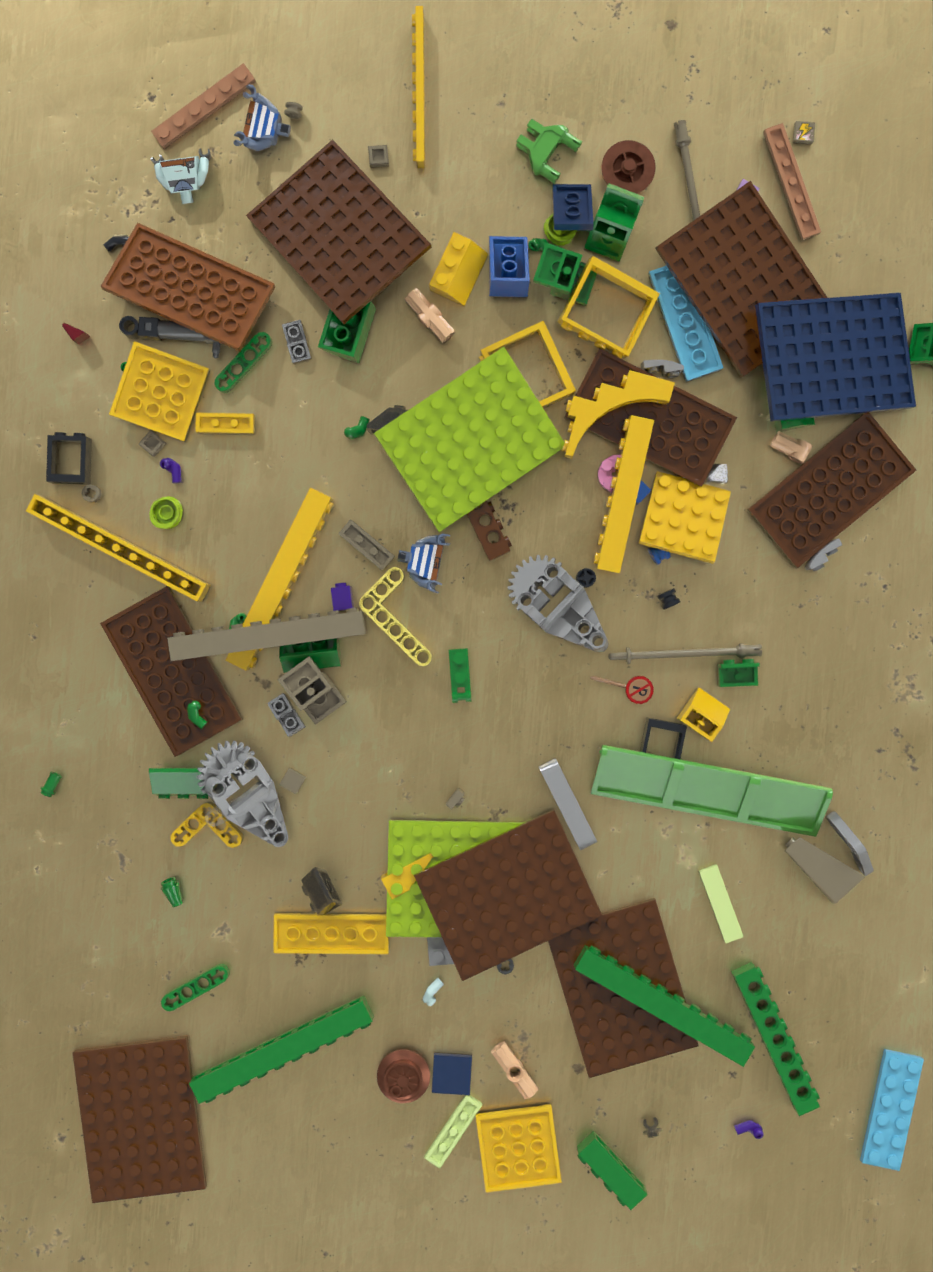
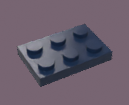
[552,184,594,231]

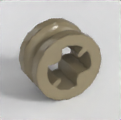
[284,102,303,119]
[82,485,101,503]

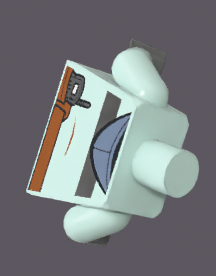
[151,148,211,204]

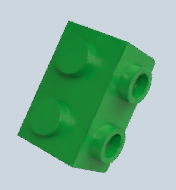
[717,659,760,687]

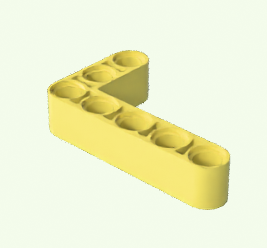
[359,567,432,666]

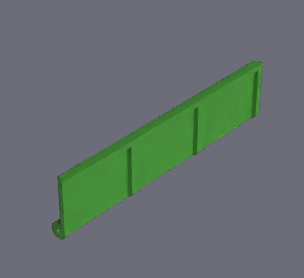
[591,745,833,837]

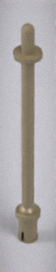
[674,120,700,221]
[608,643,762,664]

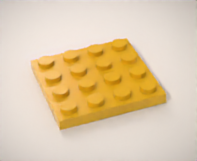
[109,341,209,442]
[638,471,731,564]
[476,1104,562,1193]

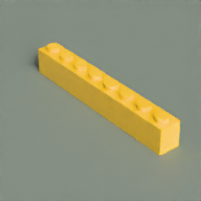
[593,415,654,573]

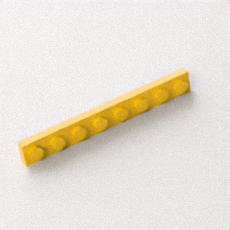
[412,6,425,168]

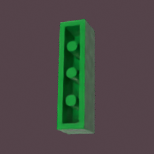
[577,1131,648,1210]

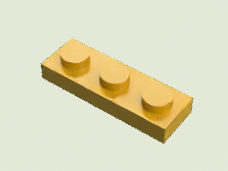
[196,413,255,434]

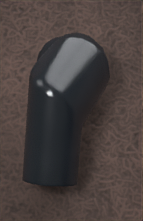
[103,234,129,252]

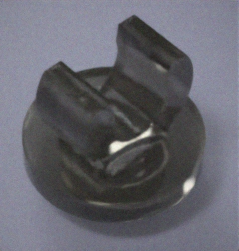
[643,1117,662,1138]

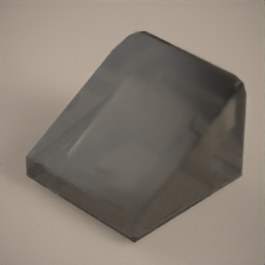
[706,464,728,484]

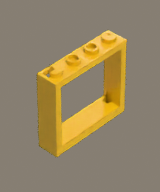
[557,256,660,359]
[479,320,576,409]

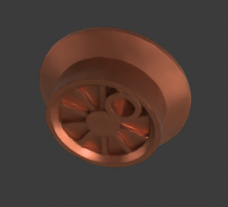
[601,140,656,194]
[377,1049,430,1103]

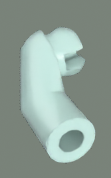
[423,978,444,1006]

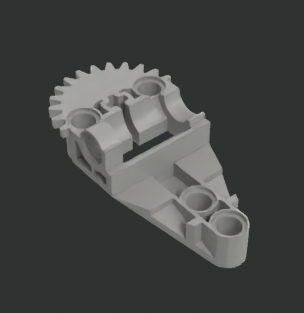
[508,555,609,652]
[197,740,288,847]

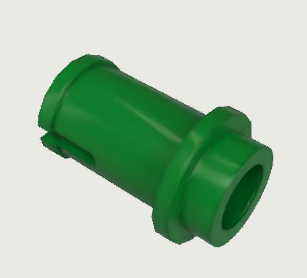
[40,771,62,797]

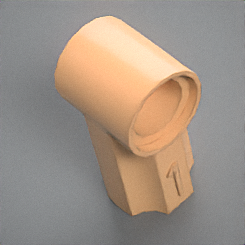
[770,431,813,464]

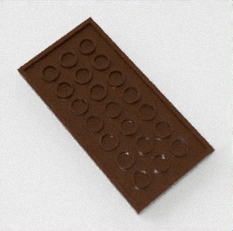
[564,348,737,487]
[747,412,917,568]
[100,586,243,757]

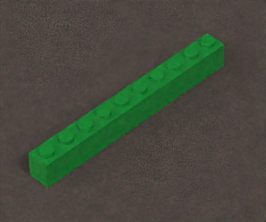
[574,945,755,1067]
[189,996,374,1104]

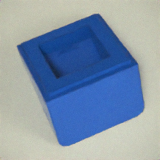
[635,481,651,505]

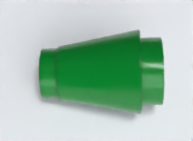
[161,877,183,907]

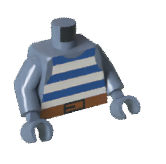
[234,84,291,151]
[397,533,450,594]

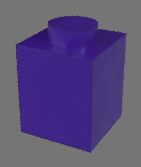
[331,583,354,611]

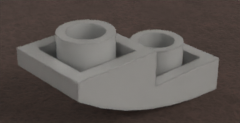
[282,319,311,363]
[641,359,684,378]
[805,538,842,571]
[267,693,306,737]

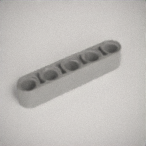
[539,758,597,850]

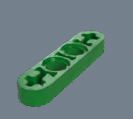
[214,332,272,393]
[161,964,230,1011]

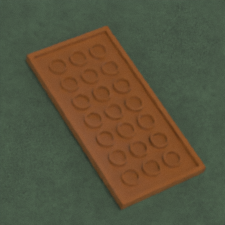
[101,222,275,352]

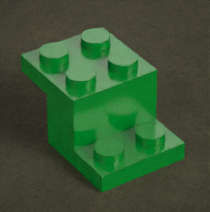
[584,183,645,262]
[533,243,597,306]
[909,323,933,365]

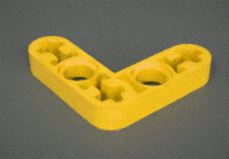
[171,802,243,848]

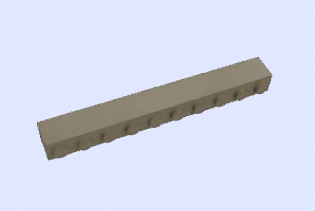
[167,608,366,661]

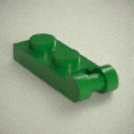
[449,648,472,703]

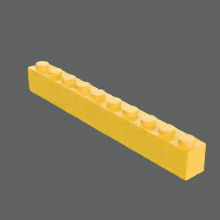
[225,487,334,671]
[26,494,211,602]

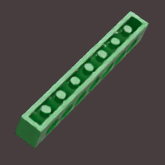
[731,962,820,1116]

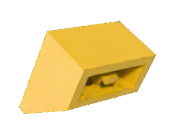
[677,687,730,742]

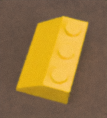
[429,232,489,307]

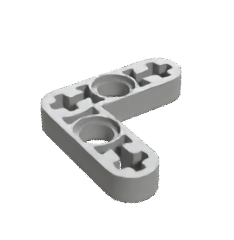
[826,811,874,876]

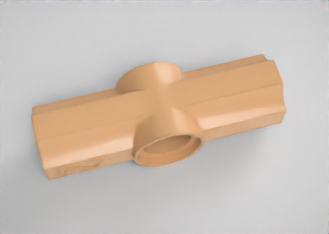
[405,288,455,343]
[491,1041,538,1099]

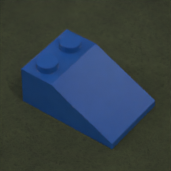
[489,236,530,297]

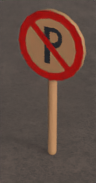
[591,676,654,704]

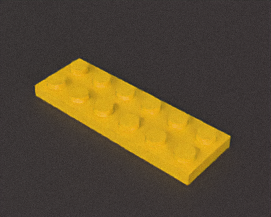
[274,913,389,954]

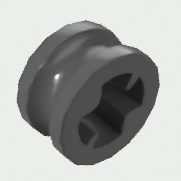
[497,959,514,975]

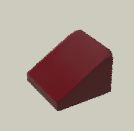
[62,323,90,344]

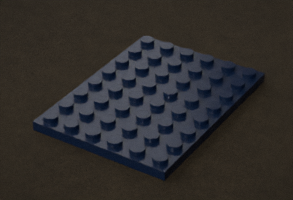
[755,293,916,422]

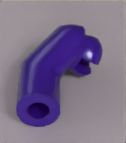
[160,458,182,483]

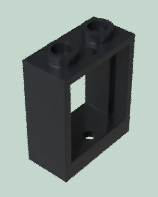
[46,432,92,485]
[640,717,687,759]

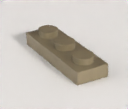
[339,519,395,571]

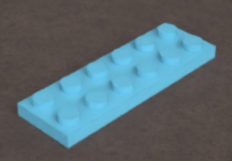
[648,266,724,382]
[860,1049,924,1171]

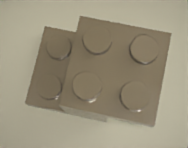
[278,656,347,725]

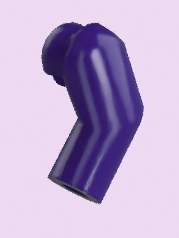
[734,1120,764,1139]

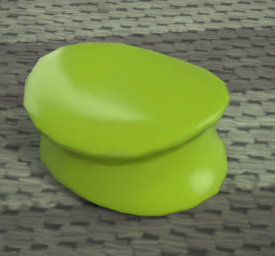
[543,214,577,246]
[149,496,183,529]

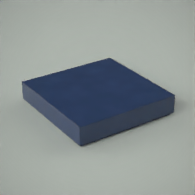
[432,1053,472,1095]

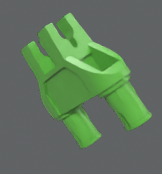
[516,119,583,184]

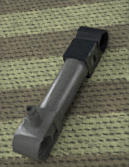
[119,316,224,358]

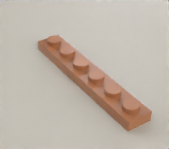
[151,63,256,149]
[763,123,821,241]

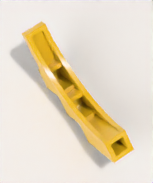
[562,370,675,459]

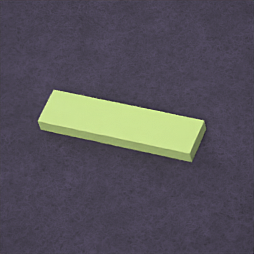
[699,864,744,943]
[424,1095,482,1169]

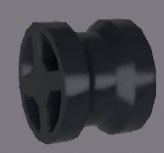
[576,568,596,588]
[657,588,681,610]

